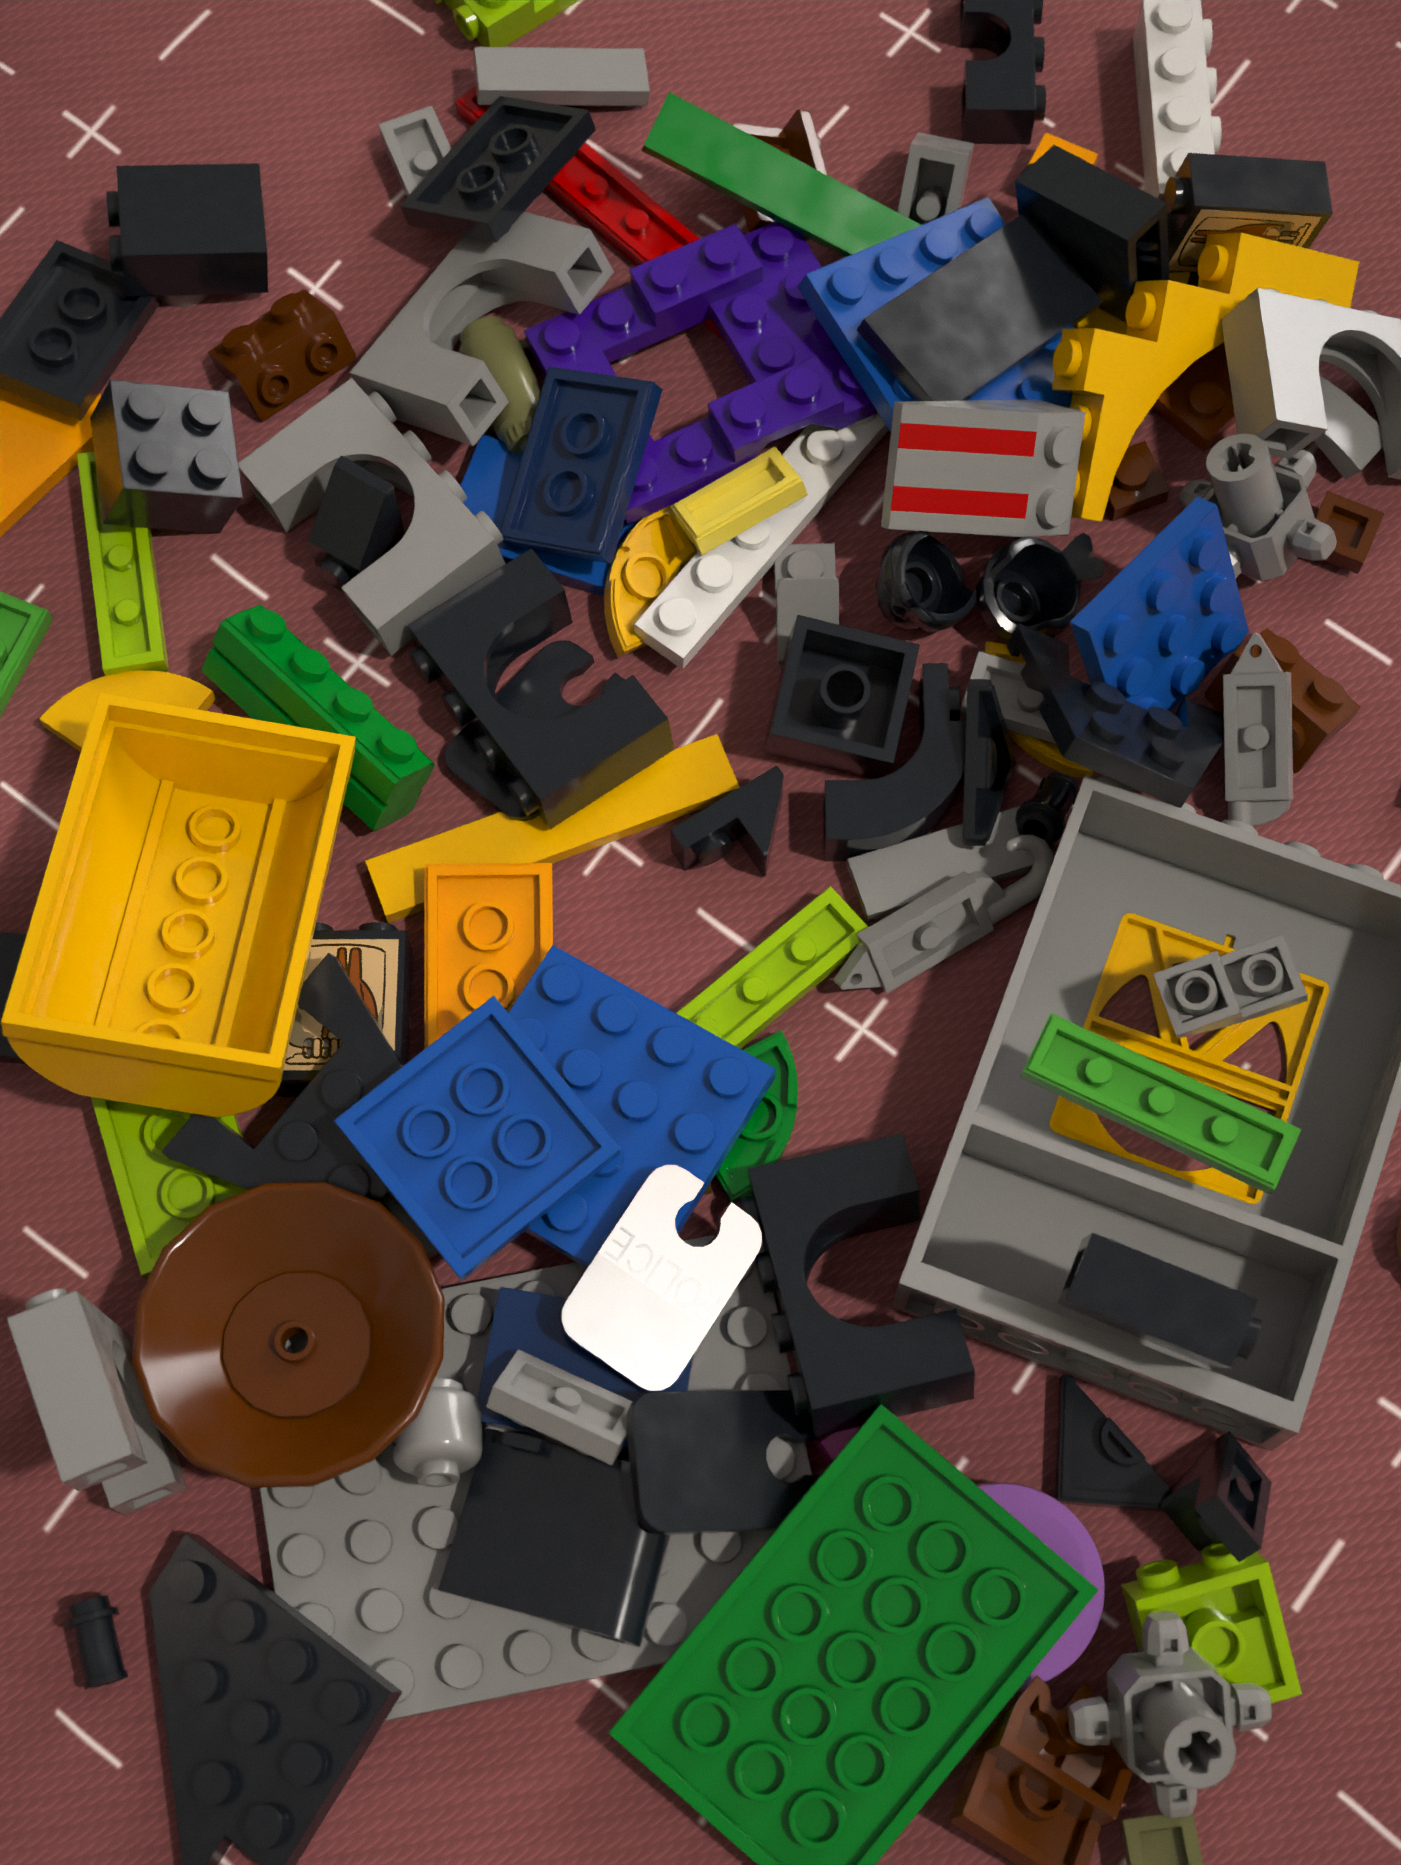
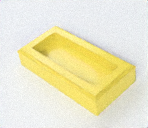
[670,447,808,556]

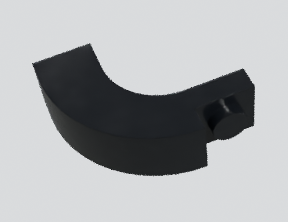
[823,663,966,861]

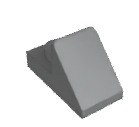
[774,543,839,665]

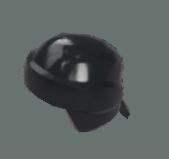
[875,531,977,632]
[976,532,1106,641]

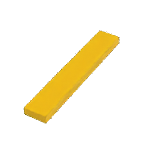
[365,734,740,923]

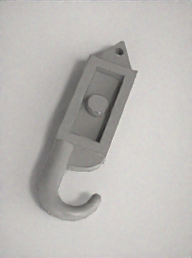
[1223,633,1293,827]
[834,835,1054,993]

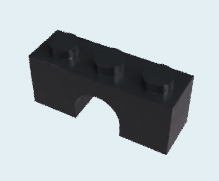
[959,0,1046,145]

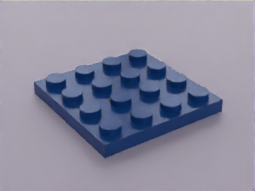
[797,197,1075,432]
[508,945,776,1267]

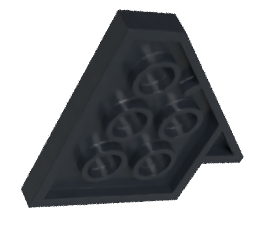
[149,1533,402,1865]

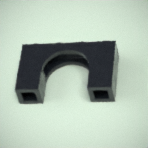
[407,548,675,829]
[739,1133,975,1437]

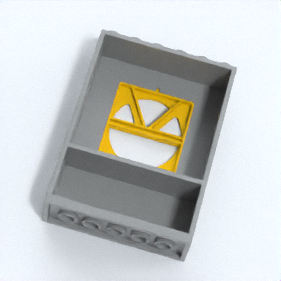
[891,775,1401,1451]

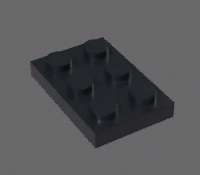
[400,96,596,243]
[0,240,164,421]

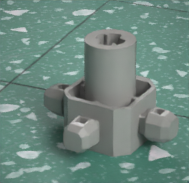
[1179,433,1337,581]
[1068,1611,1272,1818]

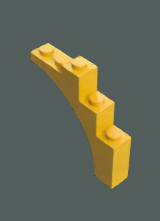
[1052,233,1359,522]

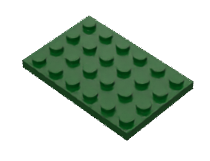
[609,1403,1099,1865]

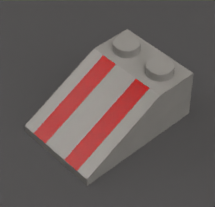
[881,399,1085,537]

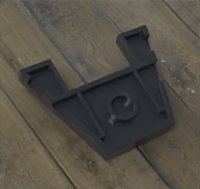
[1007,623,1224,808]
[161,953,404,1203]

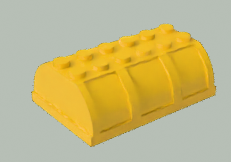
[1,692,356,1117]

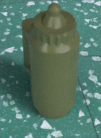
[460,316,541,455]

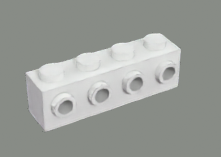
[1133,0,1221,200]

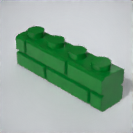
[201,604,435,831]

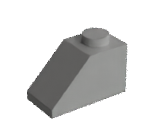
[898,132,975,225]

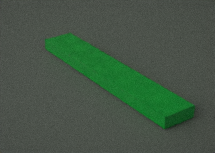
[641,92,921,257]

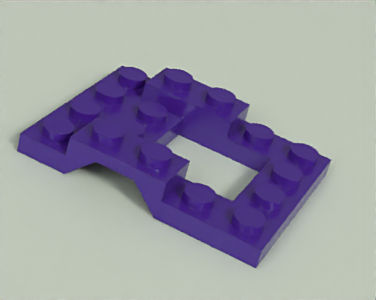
[524,221,878,525]

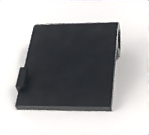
[438,1428,671,1647]

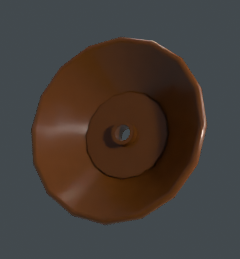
[131,1182,445,1488]

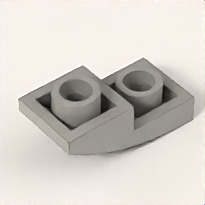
[1314,376,1383,479]
[1153,933,1308,1038]

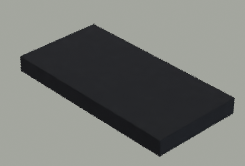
[856,211,1103,401]

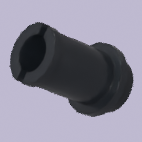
[1015,772,1079,844]
[64,1595,128,1690]

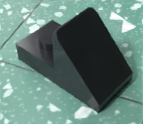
[670,765,784,877]
[1161,1431,1272,1562]

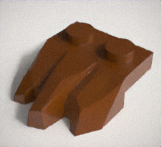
[949,1675,1132,1865]

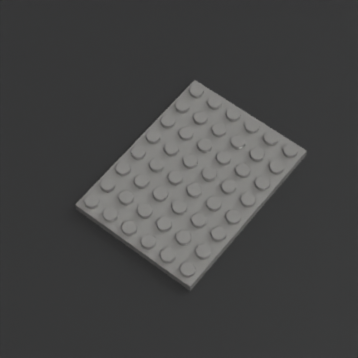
[260,1235,812,1722]

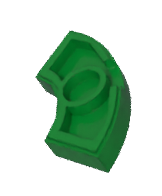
[715,1030,798,1204]

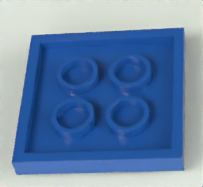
[1070,496,1249,712]
[334,996,621,1281]

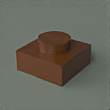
[1106,441,1170,521]
[1315,491,1384,574]

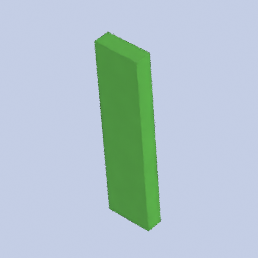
[1021,1013,1301,1195]

